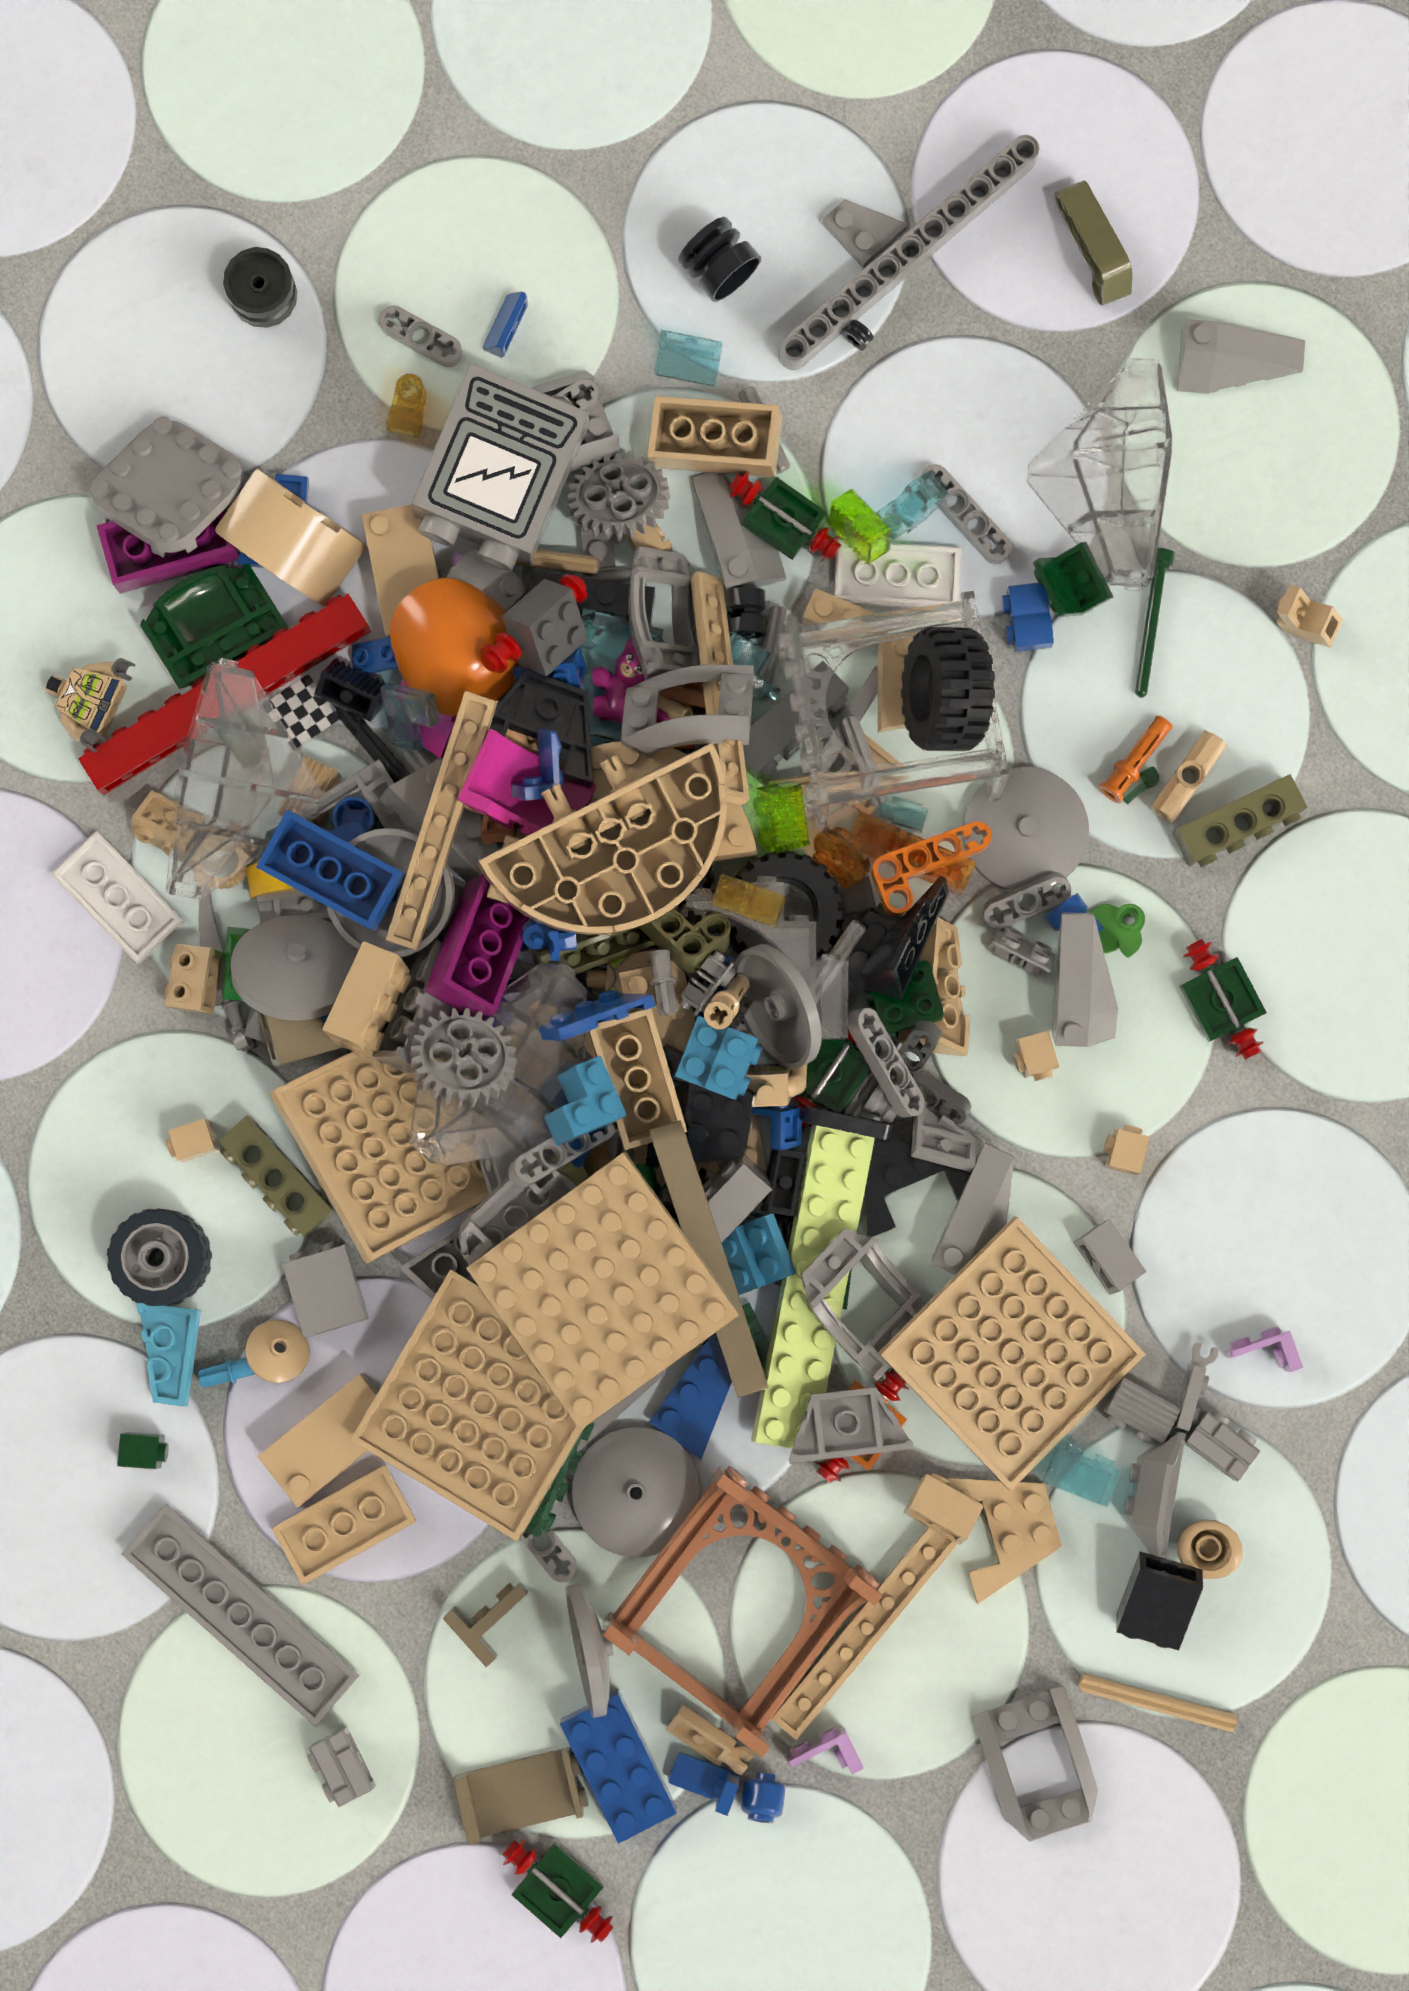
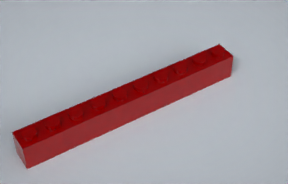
[78,593,371,796]

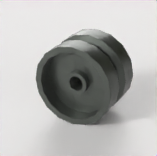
[223,247,298,328]

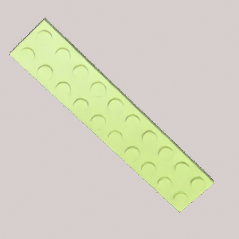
[751,1124,875,1448]

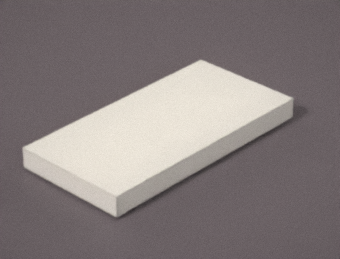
[834,540,962,611]
[51,831,185,965]

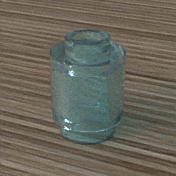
[880,796,928,834]

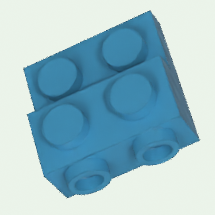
[675,1016,763,1100]
[722,1213,796,1295]

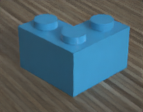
[544,1056,627,1146]

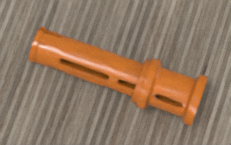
[1098,715,1173,804]

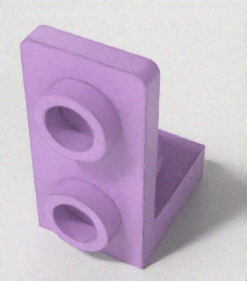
[1224,1327,1303,1372]
[787,1727,864,1774]

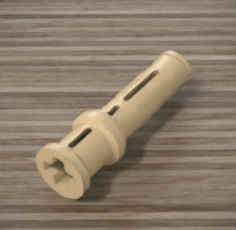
[704,974,750,1029]

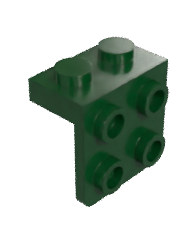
[1033,542,1114,617]
[865,961,944,1044]

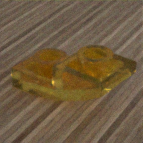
[711,874,786,928]

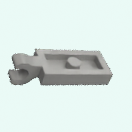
[1173,1342,1218,1431]

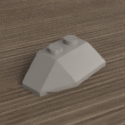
[1124,1431,1186,1559]

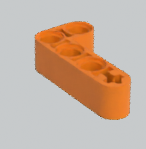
[871,821,992,917]

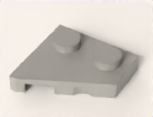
[821,200,907,268]
[911,1100,977,1172]

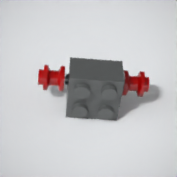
[480,574,588,676]

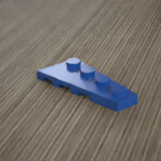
[649,1333,732,1459]

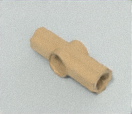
[1150,730,1228,823]

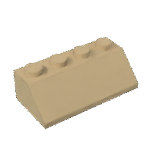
[589,1008,687,1150]

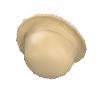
[1177,1520,1243,1579]

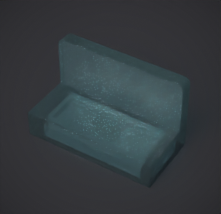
[655,330,722,387]

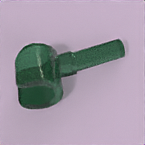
[1123,766,1160,805]

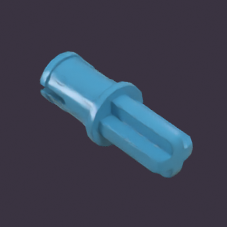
[198,1358,256,1388]

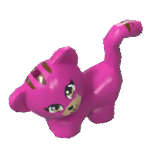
[592,637,670,725]

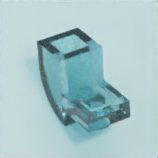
[873,471,949,541]
[730,632,781,700]

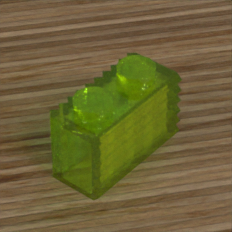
[829,489,893,565]
[753,781,810,853]

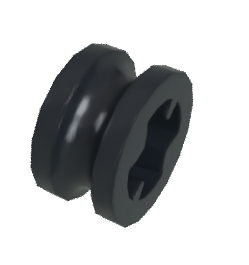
[843,320,874,351]

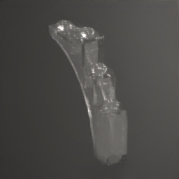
[686,876,848,1040]

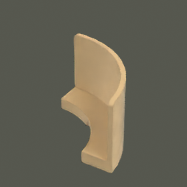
[215,468,368,606]

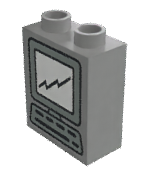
[411,363,589,571]

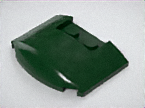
[140,564,289,689]

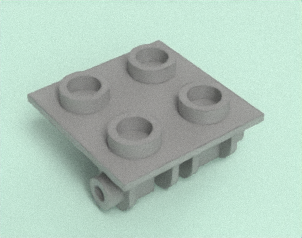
[988,926,1055,977]
[678,950,736,1017]

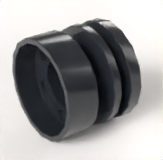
[678,216,761,302]

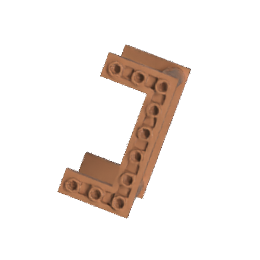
[602,1466,883,1757]

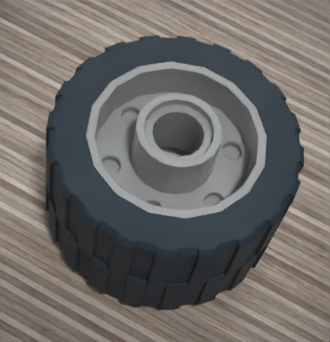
[107,1208,212,1306]

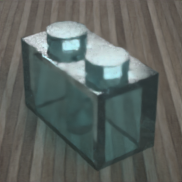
[1043,1443,1121,1507]

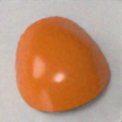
[390,578,519,716]

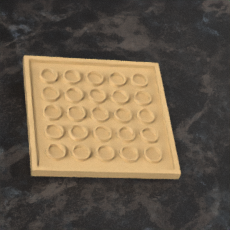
[270,1042,496,1265]
[466,1152,741,1430]
[878,1216,1146,1491]
[350,1269,585,1542]

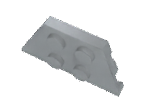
[789,1387,914,1464]

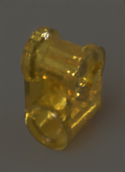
[387,374,427,438]

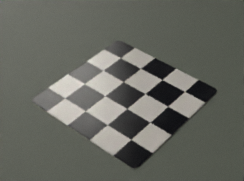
[263,675,339,750]

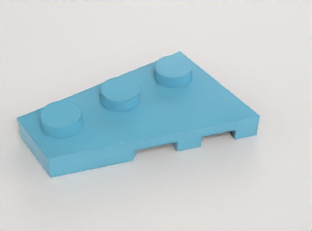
[136,1303,201,1407]

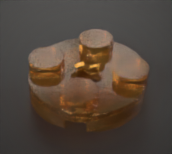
[812,826,870,888]

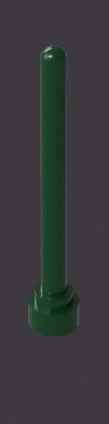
[1135,548,1175,698]

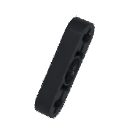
[802,1105,895,1141]

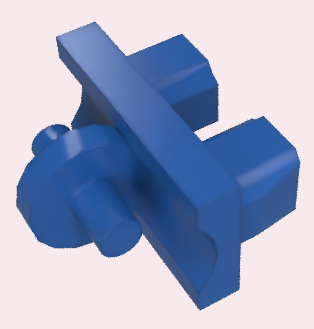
[522,921,577,961]

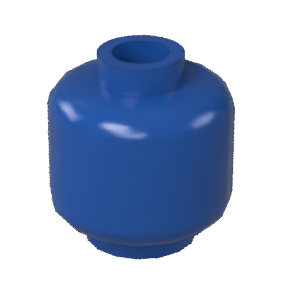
[741,1772,785,1823]

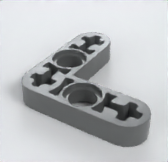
[890,1021,971,1125]

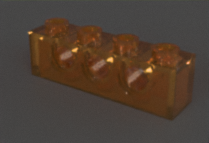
[845,811,977,896]

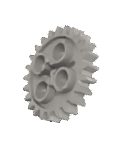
[567,453,670,541]
[409,1008,517,1108]

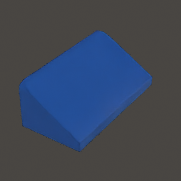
[483,291,528,358]

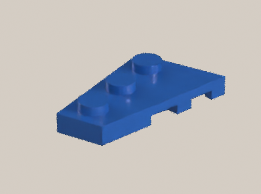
[539,989,655,1041]

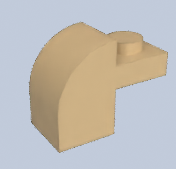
[1277,585,1343,647]

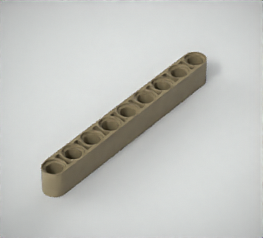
[649,1120,769,1398]

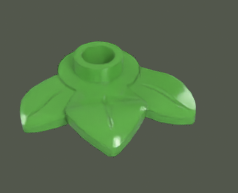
[1089,904,1145,958]

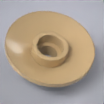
[245,1320,310,1383]

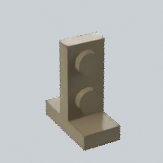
[443,1582,528,1667]

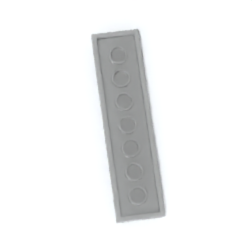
[121,1504,359,1727]

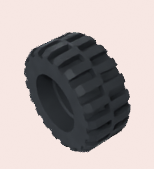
[901,627,995,751]
[722,850,846,971]

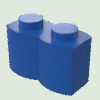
[1002,583,1054,652]

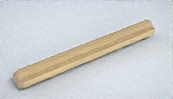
[1079,1673,1237,1732]

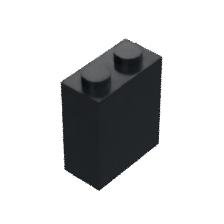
[1116,1551,1203,1651]

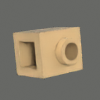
[1014,1030,1059,1081]
[1104,1125,1150,1175]

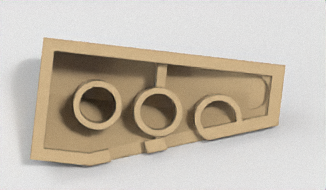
[898,917,970,1056]

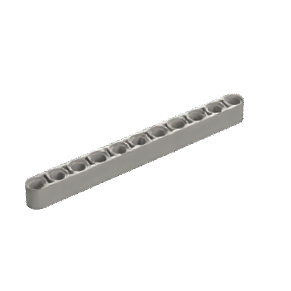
[780,134,1040,370]

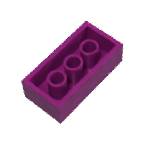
[96,508,239,594]
[424,874,529,1020]

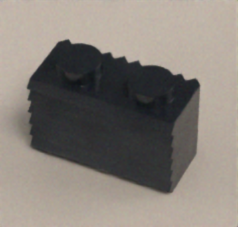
[314,658,391,722]
[760,1149,807,1217]

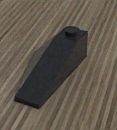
[860,876,949,1001]

